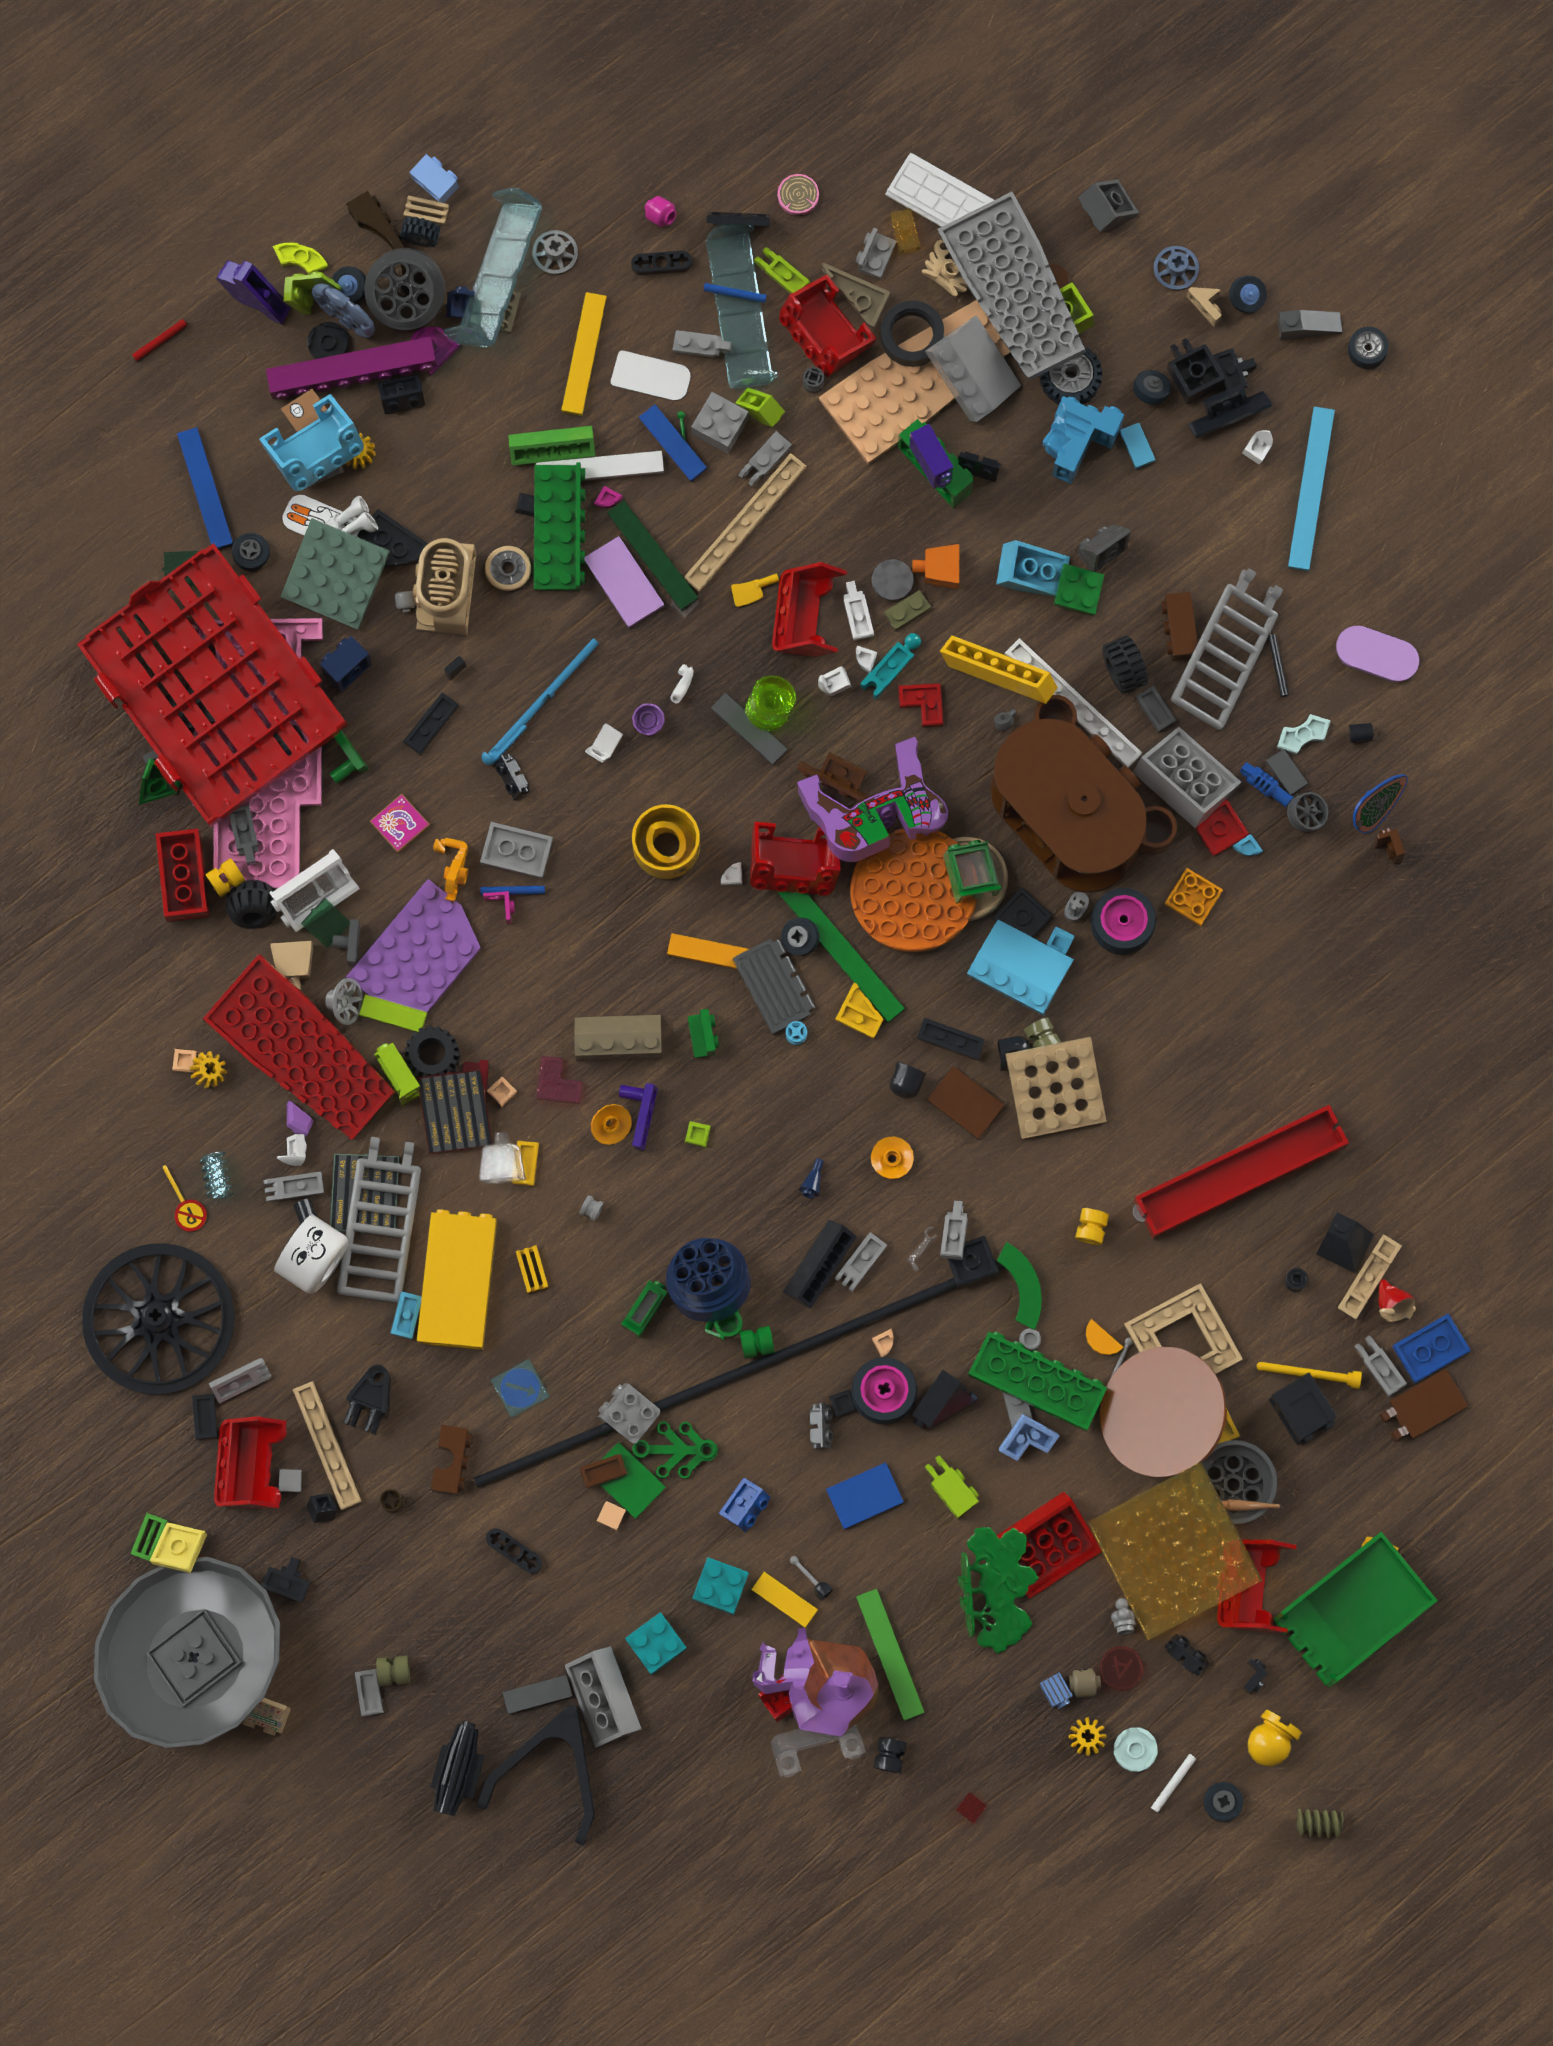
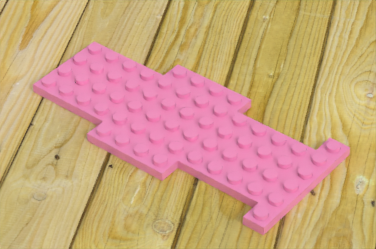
[193,618,323,890]

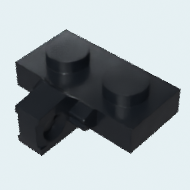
[1213,348,1257,390]
[262,1557,311,1603]

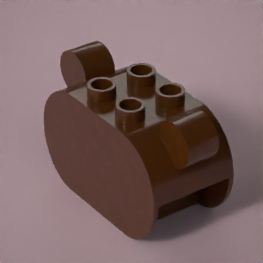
[991,695,1177,892]

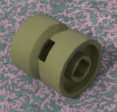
[1024,1017,1061,1048]
[376,1655,410,1687]

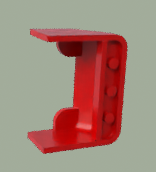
[772,562,847,657]
[1217,1540,1297,1633]

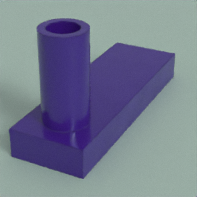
[619,1083,658,1151]

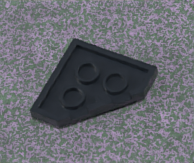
[357,509,428,568]

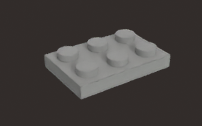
[480,822,553,879]

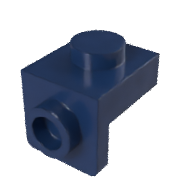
[447,286,475,320]

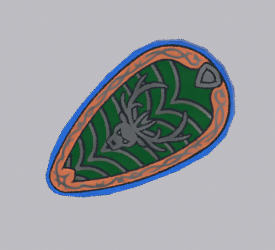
[1353,774,1408,833]

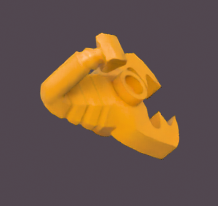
[433,838,468,902]

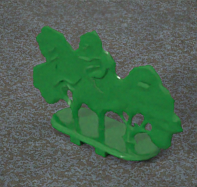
[958,1527,1039,1654]

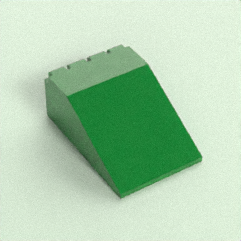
[1273,1532,1438,1688]

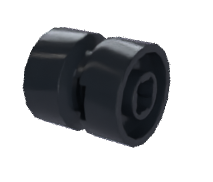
[873,1737,907,1774]

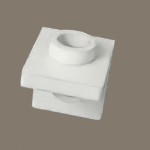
[585,724,623,763]

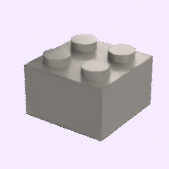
[691,392,749,454]

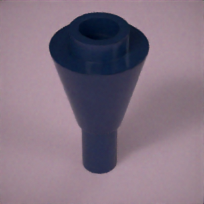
[799,1158,824,1199]

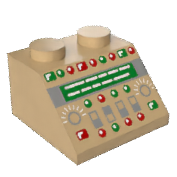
[242,1698,291,1736]

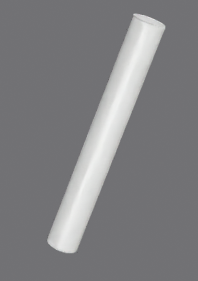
[1151,1754,1196,1813]

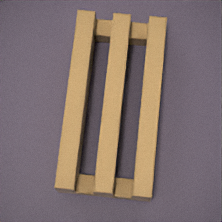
[403,196,449,226]

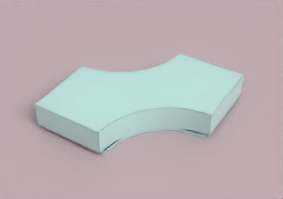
[1277,714,1330,755]

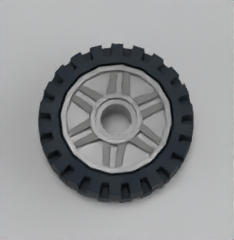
[1040,345,1102,405]

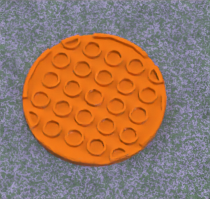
[850,828,978,952]

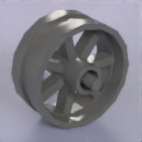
[1287,792,1329,832]

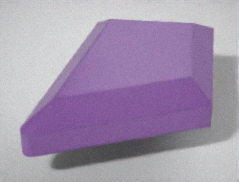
[286,1101,314,1137]

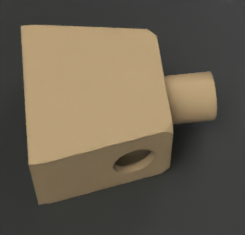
[271,941,313,991]

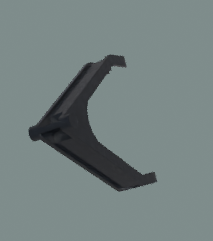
[477,1705,595,1846]

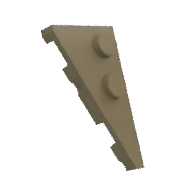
[822,263,891,330]

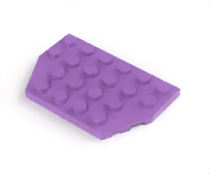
[346,879,481,1014]

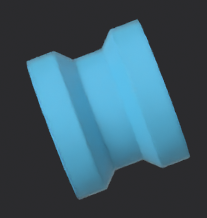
[786,1021,807,1045]

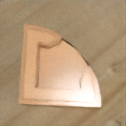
[872,1329,894,1357]

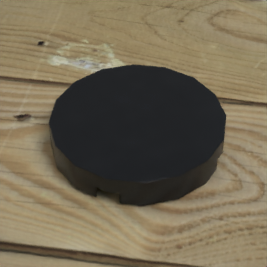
[307,322,349,359]

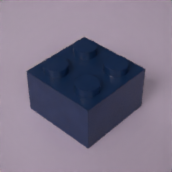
[320,636,372,693]

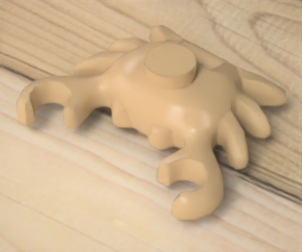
[922,240,968,297]

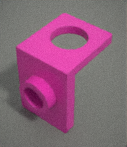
[483,891,515,924]

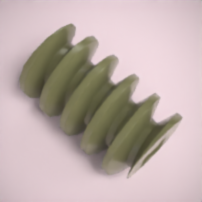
[1296,1809,1343,1839]

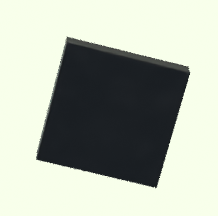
[992,887,1053,938]
[947,1236,999,1289]

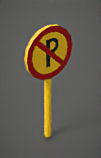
[163,1165,207,1232]

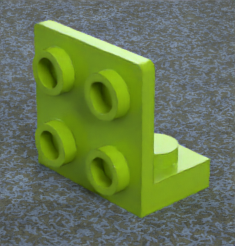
[283,272,341,315]

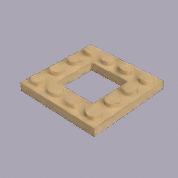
[1124,1283,1243,1374]

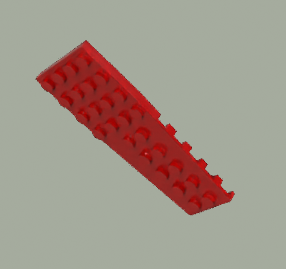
[202,954,395,1140]

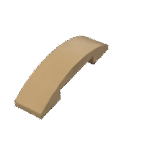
[1338,1234,1402,1319]

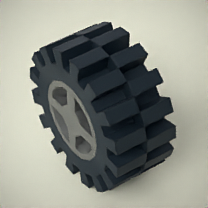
[400,217,441,247]

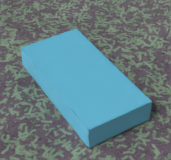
[1119,423,1155,469]

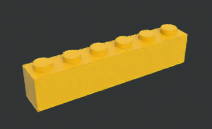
[940,636,1058,704]

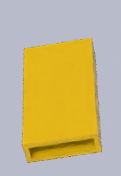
[417,1210,497,1350]

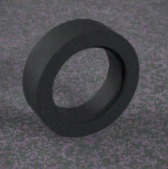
[881,300,944,367]

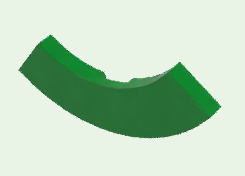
[996,1242,1042,1330]

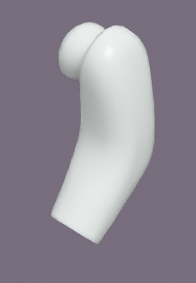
[670,664,694,704]

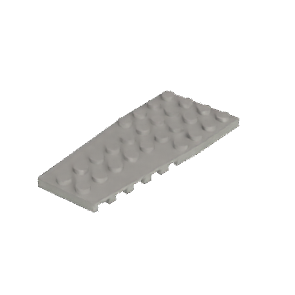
[937,192,1085,380]

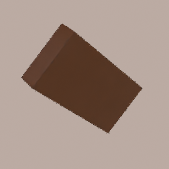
[579,1453,628,1489]

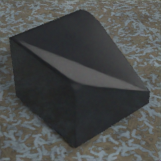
[307,1493,338,1523]

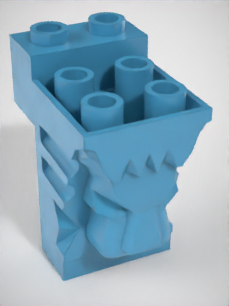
[1042,396,1124,484]

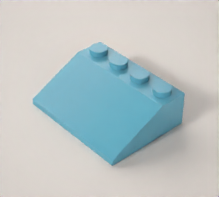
[967,920,1074,1016]

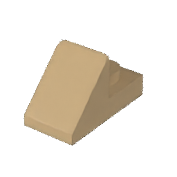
[1187,287,1222,327]

